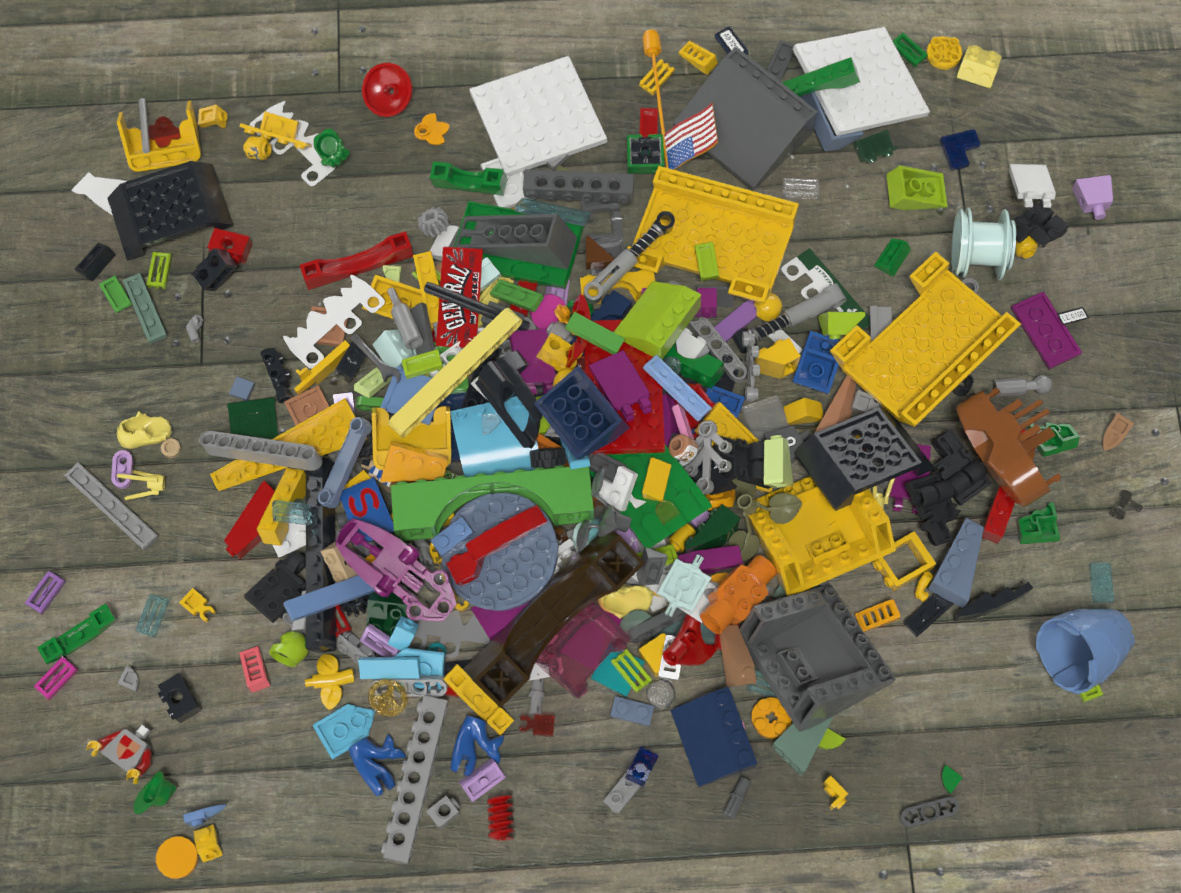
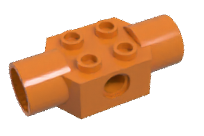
[700,555,777,634]

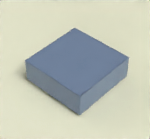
[229,377,255,401]

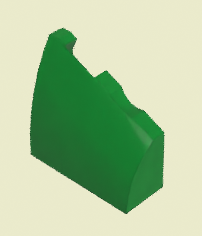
[1018,502,1060,545]

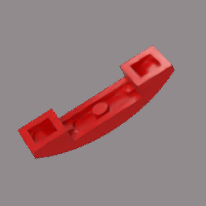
[566,294,591,368]

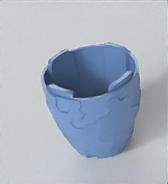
[1036,609,1135,694]

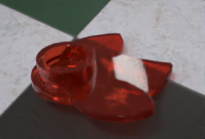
[148,116,181,148]

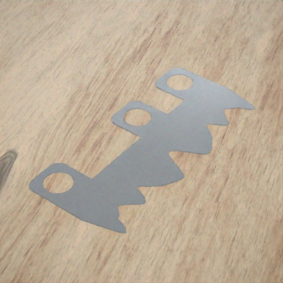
[408,606,492,658]

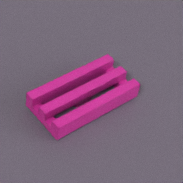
[34,656,78,700]

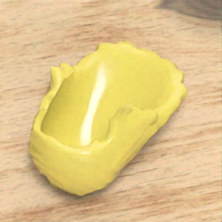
[117,411,172,449]
[598,584,653,619]

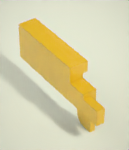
[294,341,350,395]

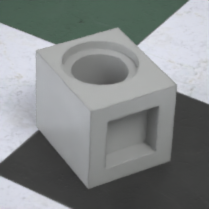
[426,796,460,830]

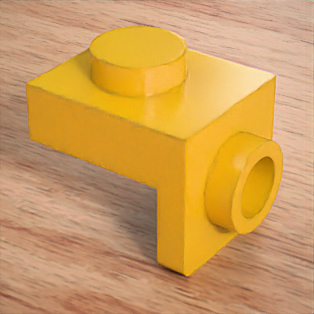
[193,825,223,862]

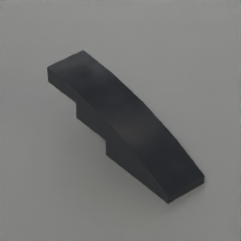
[953,582,1033,622]

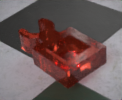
[519,714,555,737]

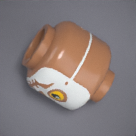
[669,434,698,462]

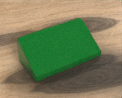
[874,238,911,277]

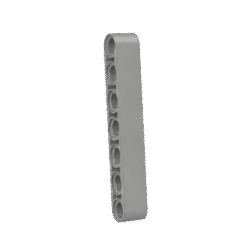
[199,431,322,471]

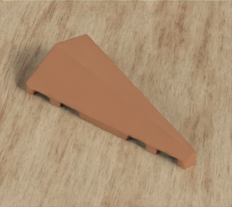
[815,375,856,433]

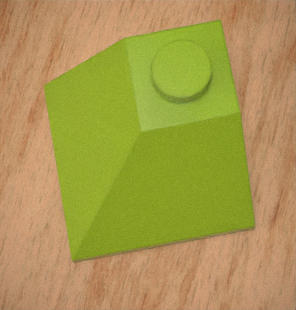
[818,312,865,340]

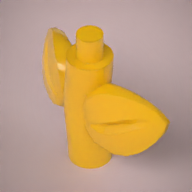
[305,654,354,710]

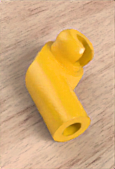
[915,572,933,602]

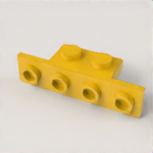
[239,111,312,150]

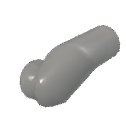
[186,315,203,343]

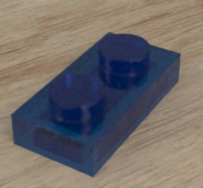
[625,747,659,787]

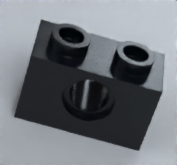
[158,673,202,723]

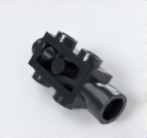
[260,348,292,403]

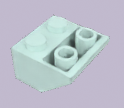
[373,329,417,369]

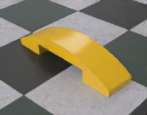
[443,664,514,735]

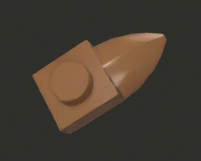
[1103,413,1134,451]

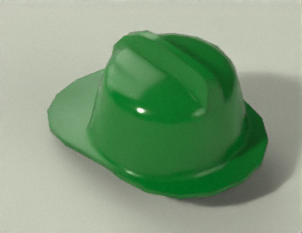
[133,771,176,815]

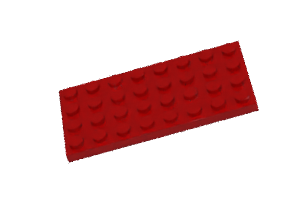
[584,320,665,455]

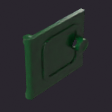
[227,397,278,440]

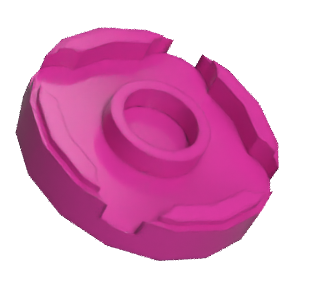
[530,294,566,330]

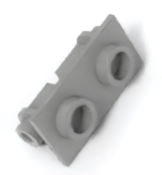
[336,631,377,666]
[603,770,644,814]

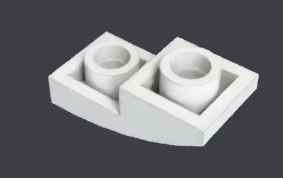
[553,539,574,575]

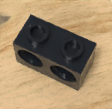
[192,248,238,291]

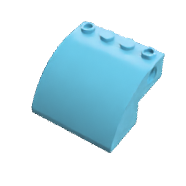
[450,396,539,477]

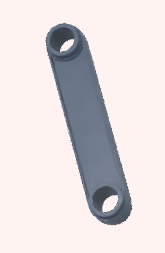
[318,417,372,508]

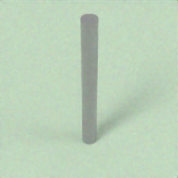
[139,98,150,153]

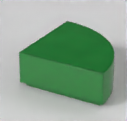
[941,765,963,794]

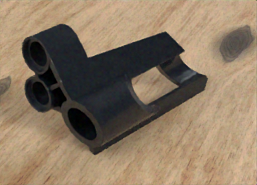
[475,350,543,449]

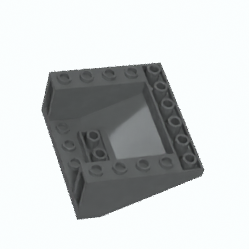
[673,47,818,191]
[739,584,896,732]

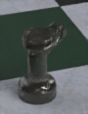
[1109,490,1143,520]

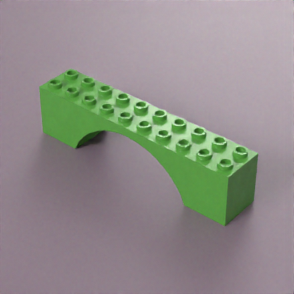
[391,465,594,542]

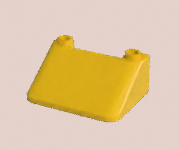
[372,406,451,470]

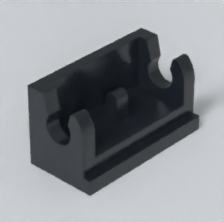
[335,341,371,383]

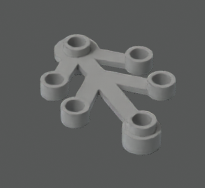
[742,329,760,402]
[685,421,732,495]

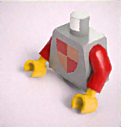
[86,724,152,784]

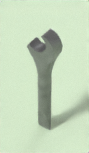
[350,333,401,383]

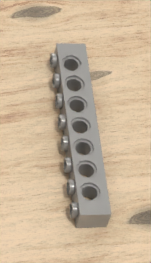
[381,695,449,865]

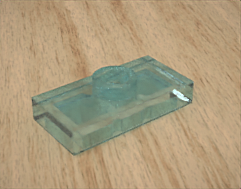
[1089,563,1114,603]

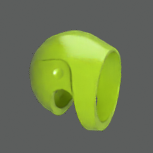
[269,631,309,667]

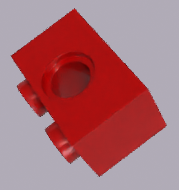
[207,228,253,264]

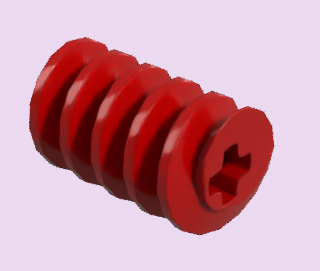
[487,796,515,841]

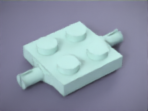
[657,555,712,617]

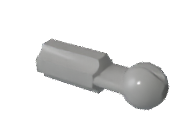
[993,375,1052,397]

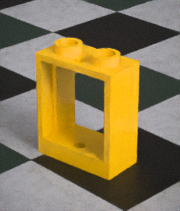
[872,531,936,592]

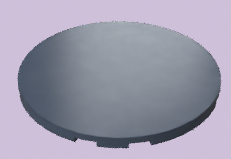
[442,493,558,611]

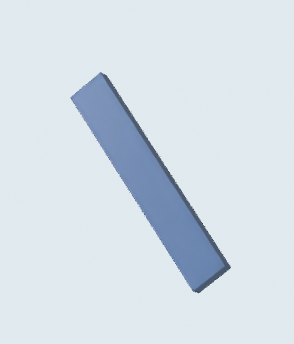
[283,575,375,622]

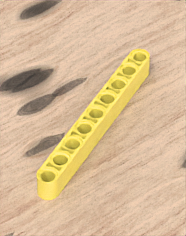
[388,307,523,438]

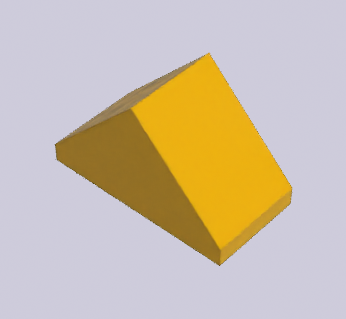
[783,398,824,425]
[638,634,666,677]

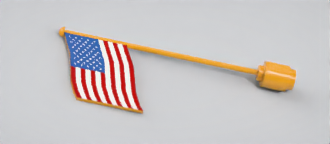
[642,29,718,170]

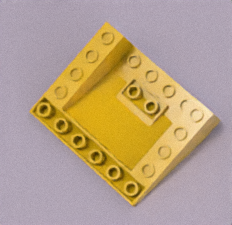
[748,476,896,597]

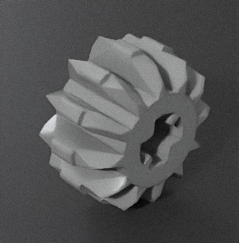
[418,206,449,238]

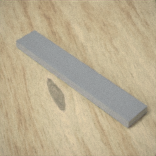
[64,462,159,551]

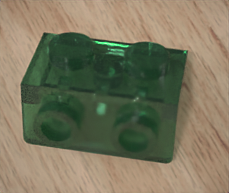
[853,129,898,164]

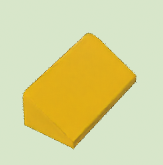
[642,458,671,502]

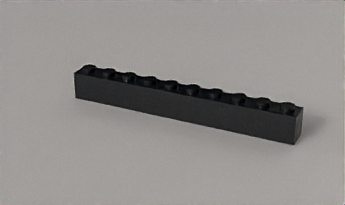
[306,456,336,653]

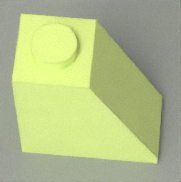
[764,435,793,488]

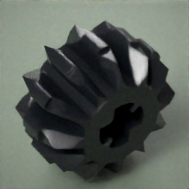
[339,595,370,617]

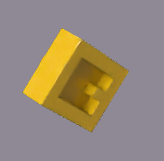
[198,105,227,129]
[823,776,848,810]

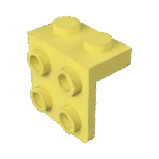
[957,45,1002,88]

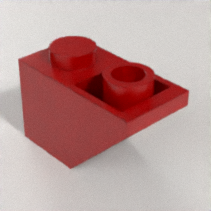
[446,549,485,587]

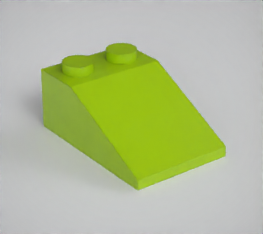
[886,165,947,210]

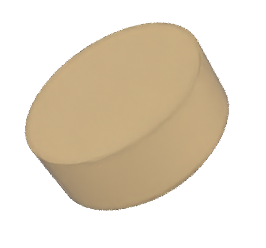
[161,438,181,459]

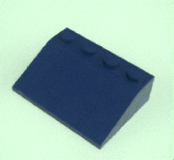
[534,366,630,460]
[670,686,758,787]

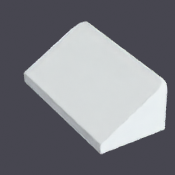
[430,225,459,261]

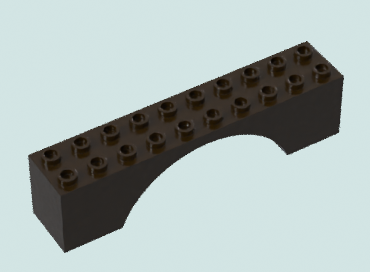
[463,531,645,708]

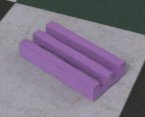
[25,571,66,615]

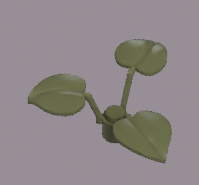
[728,478,802,561]

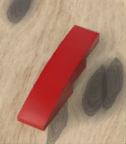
[465,505,547,562]

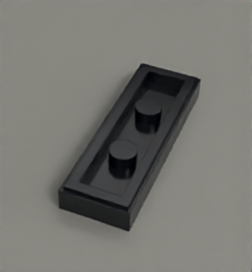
[903,594,954,638]

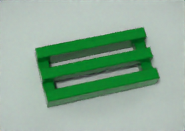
[893,32,928,68]

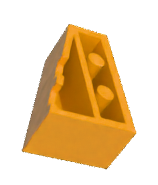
[380,441,448,482]

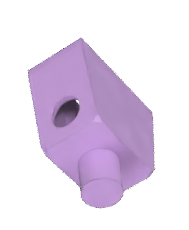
[1072,175,1113,220]

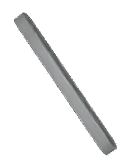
[668,281,747,383]

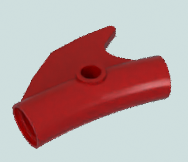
[663,614,717,666]

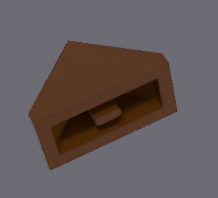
[586,235,615,269]

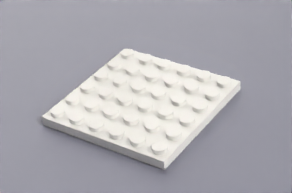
[793,27,930,136]
[469,56,607,177]

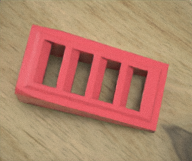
[239,646,270,692]

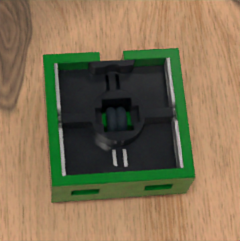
[627,134,664,174]

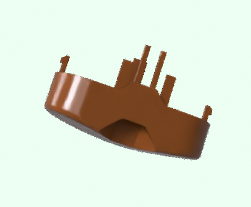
[956,388,1061,507]

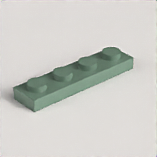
[123,273,167,344]

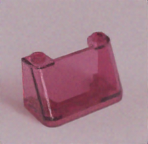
[536,604,630,698]

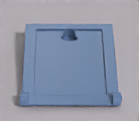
[380,366,437,426]

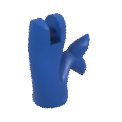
[450,716,504,776]
[349,735,406,797]

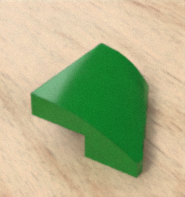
[1027,423,1080,457]

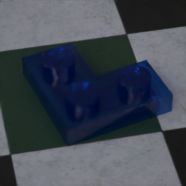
[940,129,981,171]

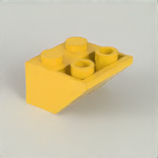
[754,338,801,379]

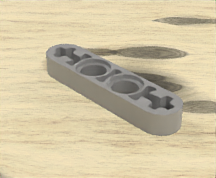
[370,675,449,697]

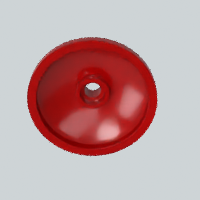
[362,62,413,117]

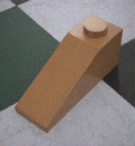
[720,625,757,687]

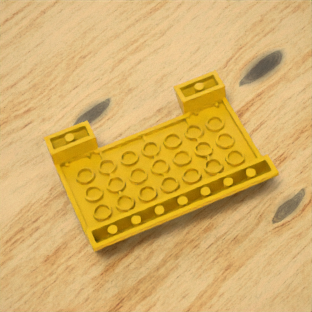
[627,166,799,304]
[830,251,1021,427]

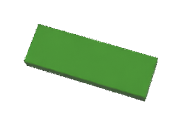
[489,279,544,312]
[565,312,625,355]

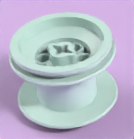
[951,207,1016,280]

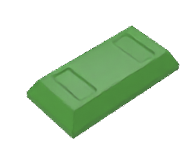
[99,276,132,313]

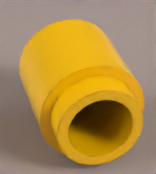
[668,524,697,552]

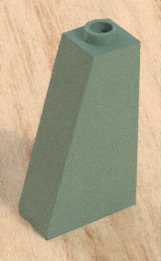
[772,716,834,776]

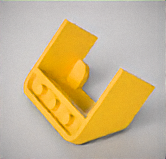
[117,101,201,172]

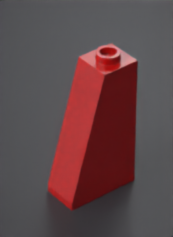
[224,481,275,560]

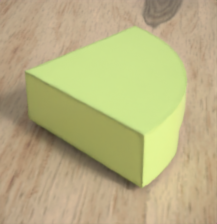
[383,265,402,283]

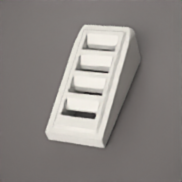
[658,635,681,680]

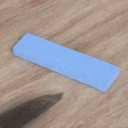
[643,355,712,421]

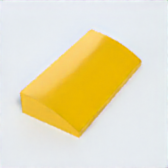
[362,275,434,332]

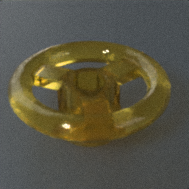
[368,679,407,717]

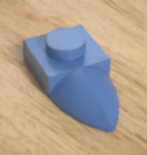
[183,804,226,827]

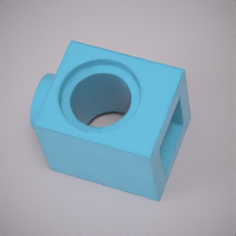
[387,616,419,651]

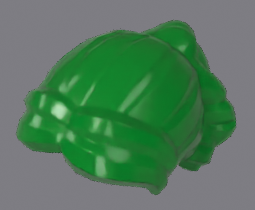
[313,128,350,168]

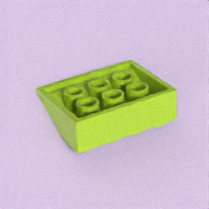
[614,281,701,359]

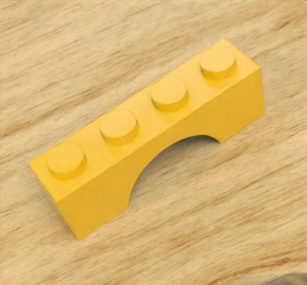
[580,269,655,305]
[257,468,306,546]

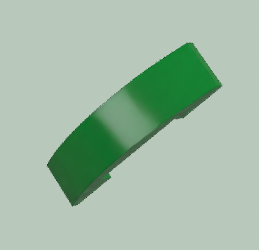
[37,603,116,665]

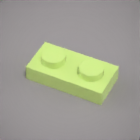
[354,367,393,398]

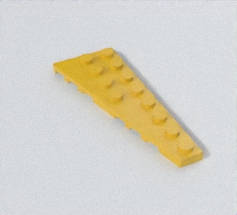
[210,398,367,491]

